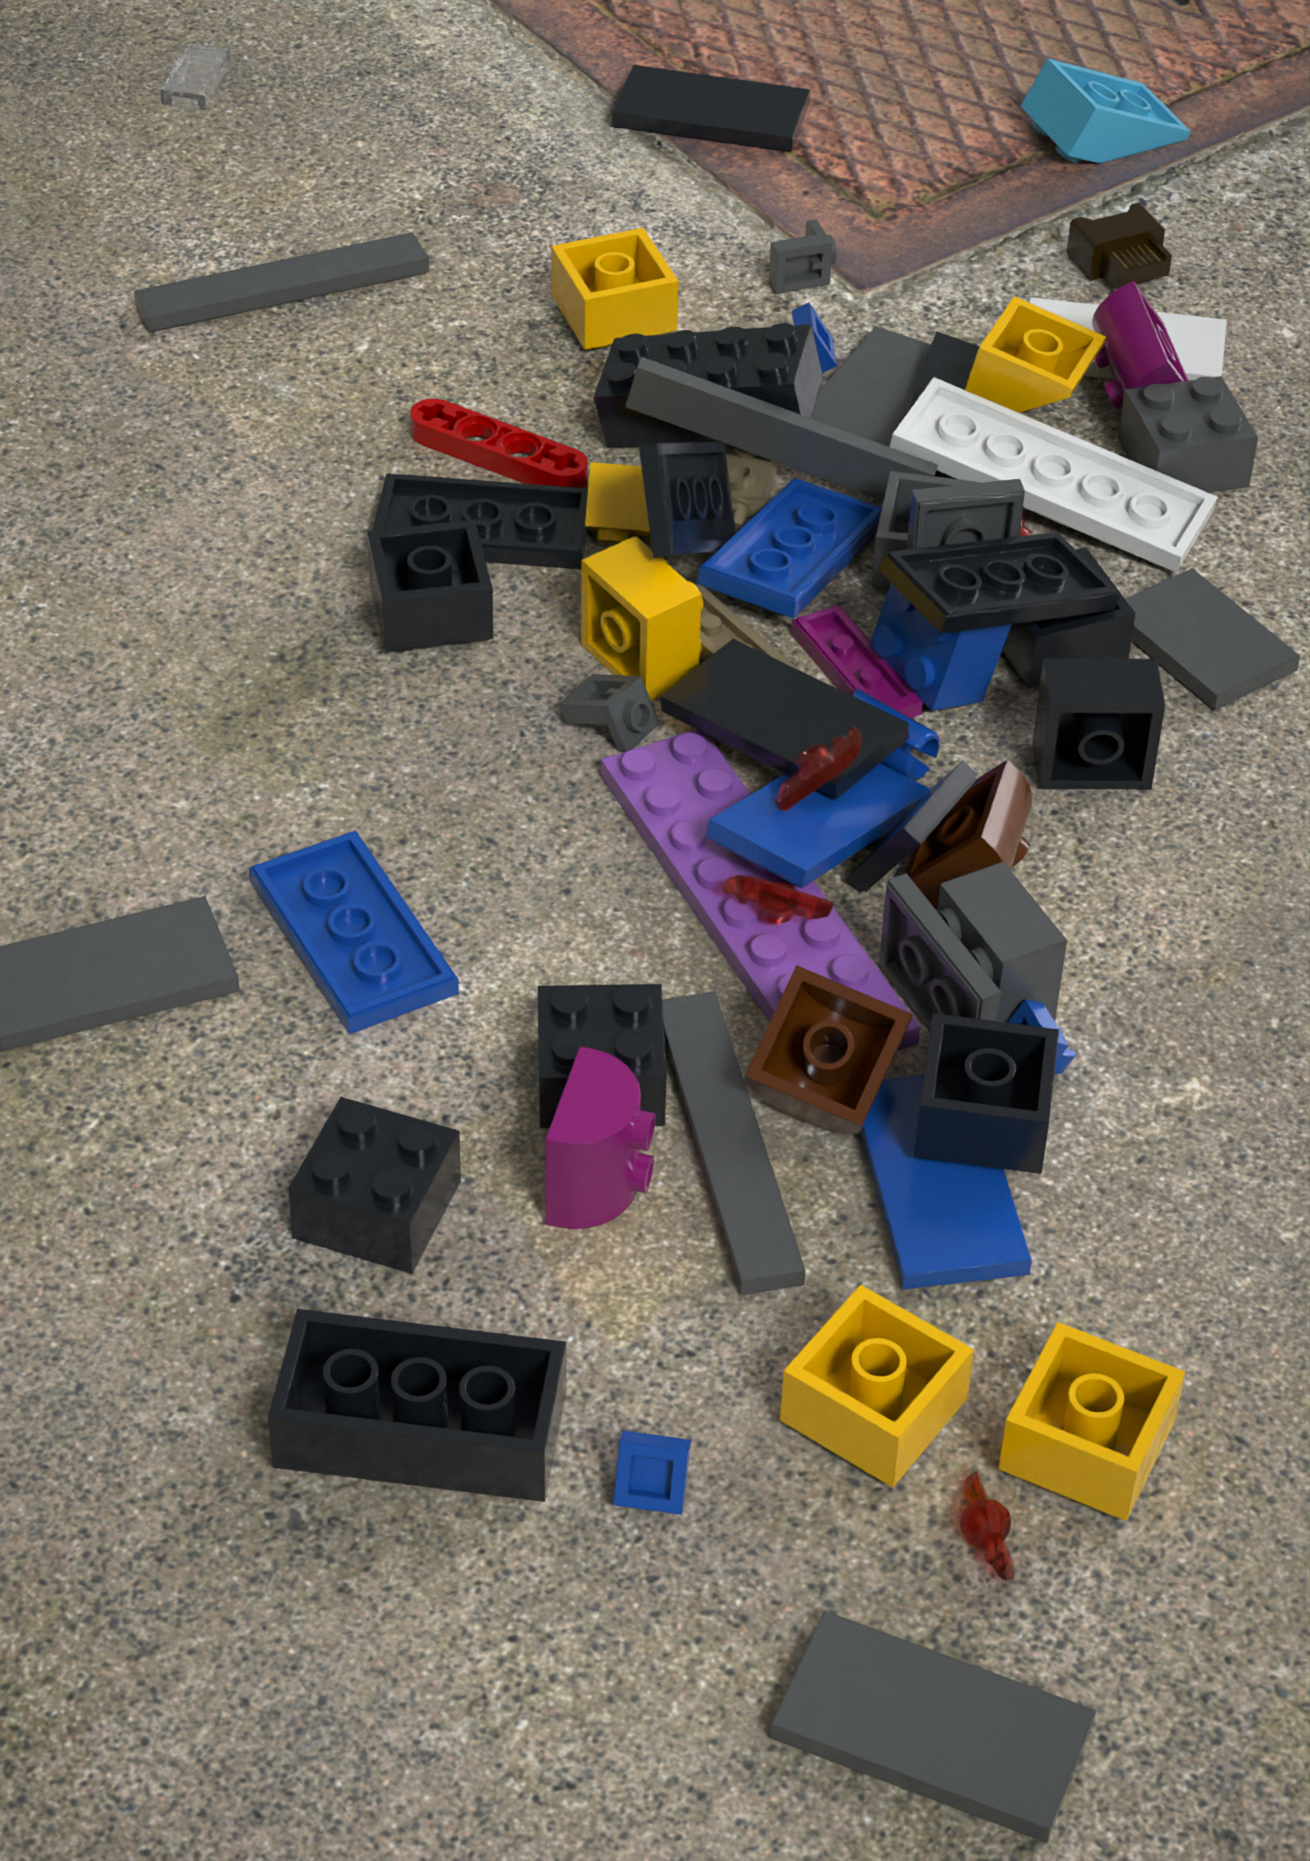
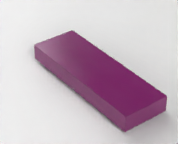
[791,605,923,718]

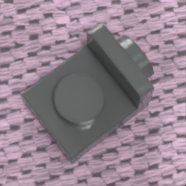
[769,219,837,294]
[559,674,659,752]

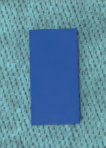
[697,478,882,619]
[706,763,931,888]
[249,830,459,1035]
[860,1075,1032,1290]

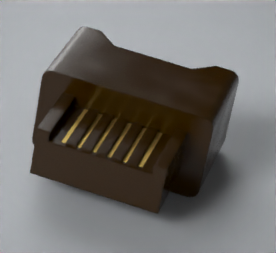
[1067,203,1172,289]

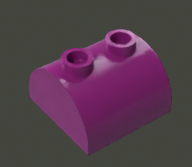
[1092,281,1189,410]
[545,1046,656,1229]

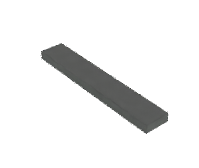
[134,232,429,332]
[625,357,938,501]
[662,992,805,1295]

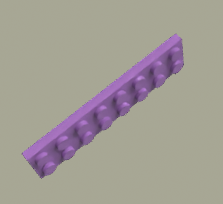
[600,729,920,1051]

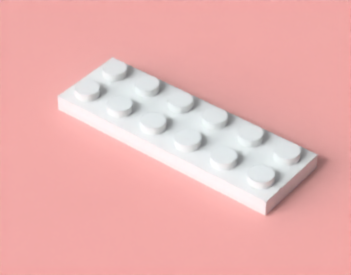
[890,377,1218,572]

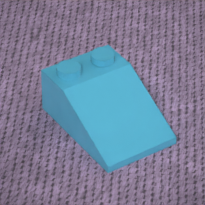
[1020,58,1191,163]

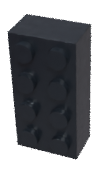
[593,323,822,448]
[268,1309,567,1502]

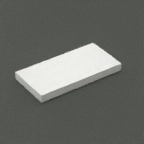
[1030,297,1227,381]

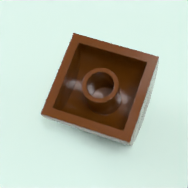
[904,760,1032,910]
[744,965,912,1134]

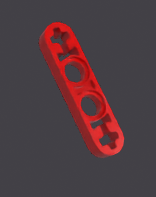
[410,399,588,488]

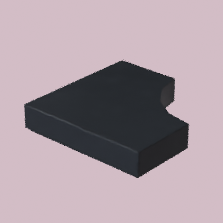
[846,760,977,893]

